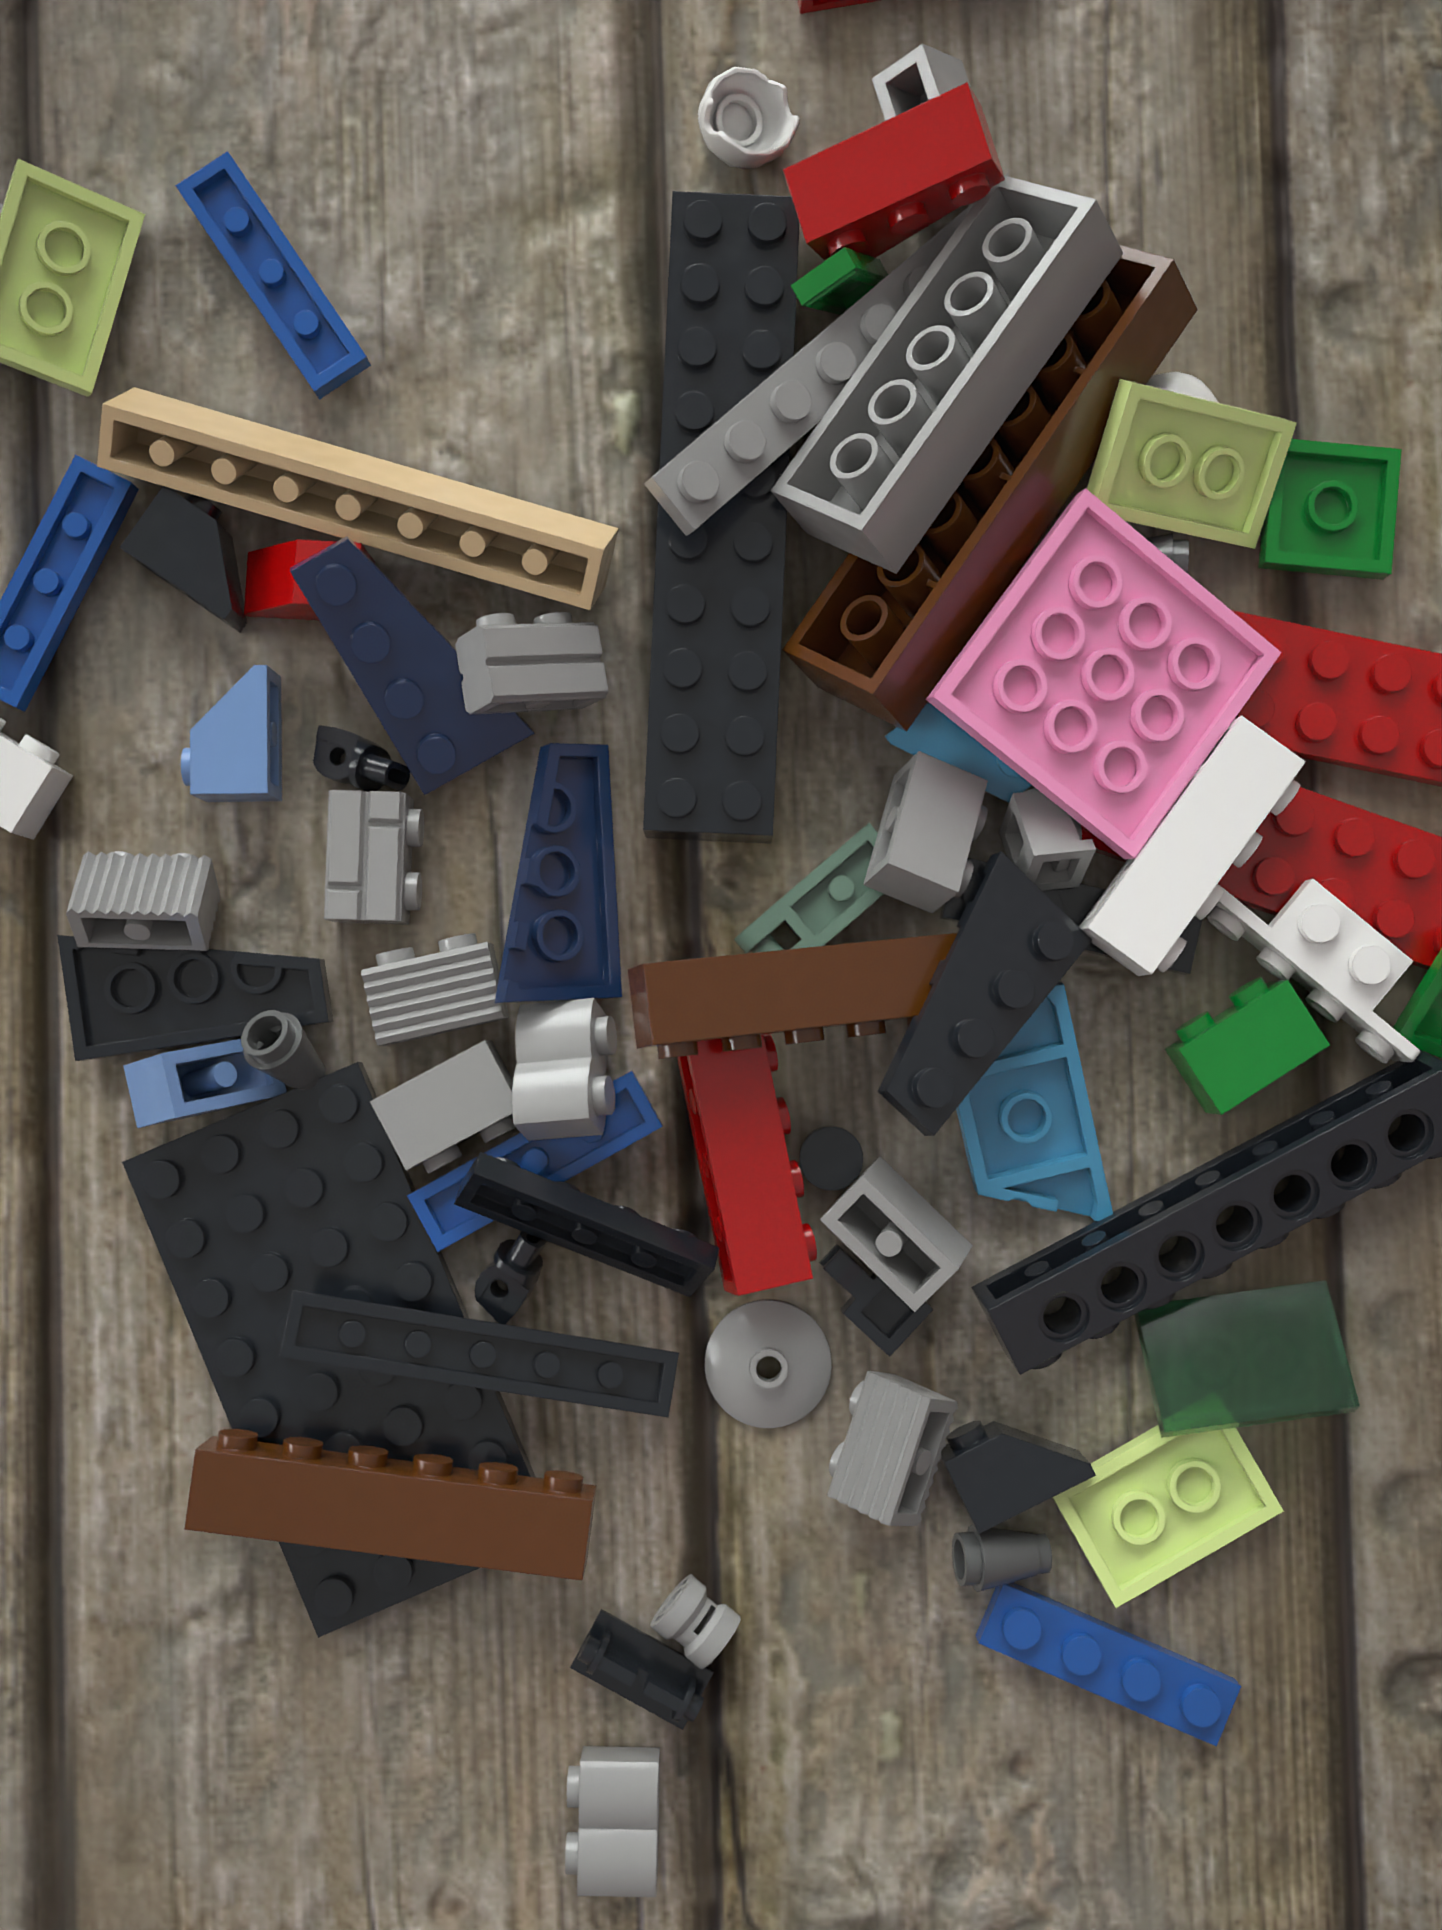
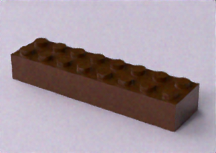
[782,245,1198,732]

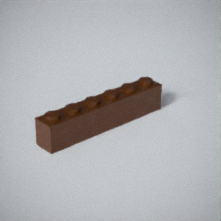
[628,933,958,1059]
[184,1429,597,1581]

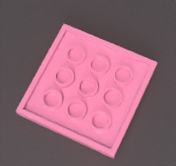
[926,489,1282,860]

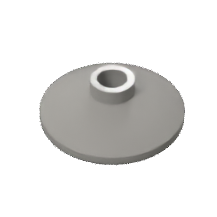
[705,1299,832,1428]

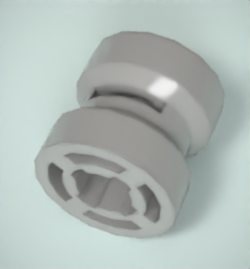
[650,1574,741,1669]

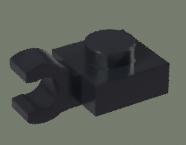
[819,1244,933,1357]

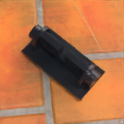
[570,1609,714,1730]

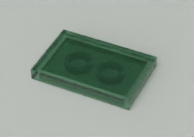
[1134,1280,1360,1438]

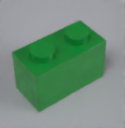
[1165,977,1330,1115]

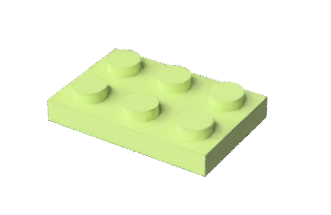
[0,159,145,397]
[1087,379,1297,549]
[1052,1393,1284,1608]

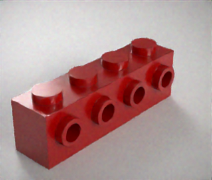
[677,1034,817,1296]

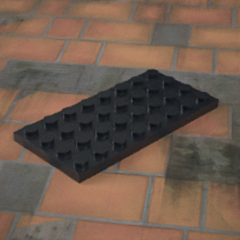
[122,1062,535,1638]

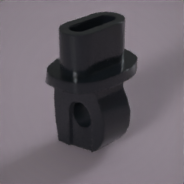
[313,725,410,792]
[474,1231,548,1324]

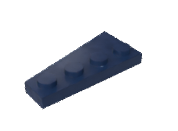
[290,536,535,795]
[494,743,622,1003]

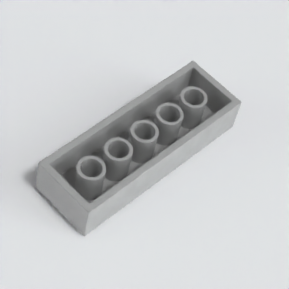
[771,176,1123,574]

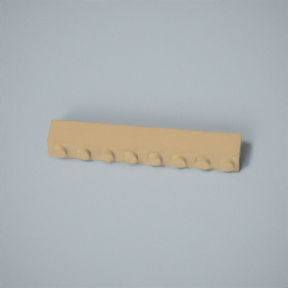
[97,387,619,610]

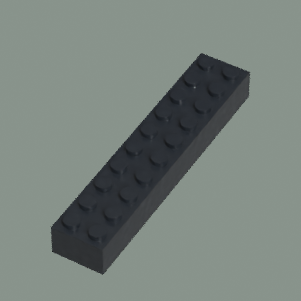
[643,191,800,844]

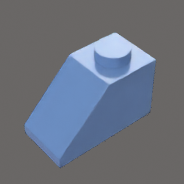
[181,665,282,802]
[123,1039,287,1128]

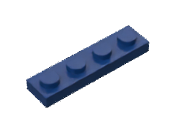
[175,151,371,400]
[0,454,139,712]
[407,1070,663,1252]
[975,1582,1241,1747]

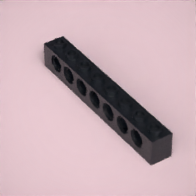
[971,1050,1442,1375]

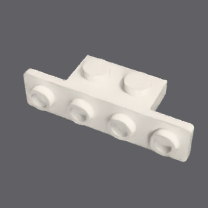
[1207,878,1421,1063]

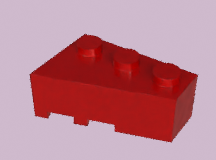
[783,82,1005,261]

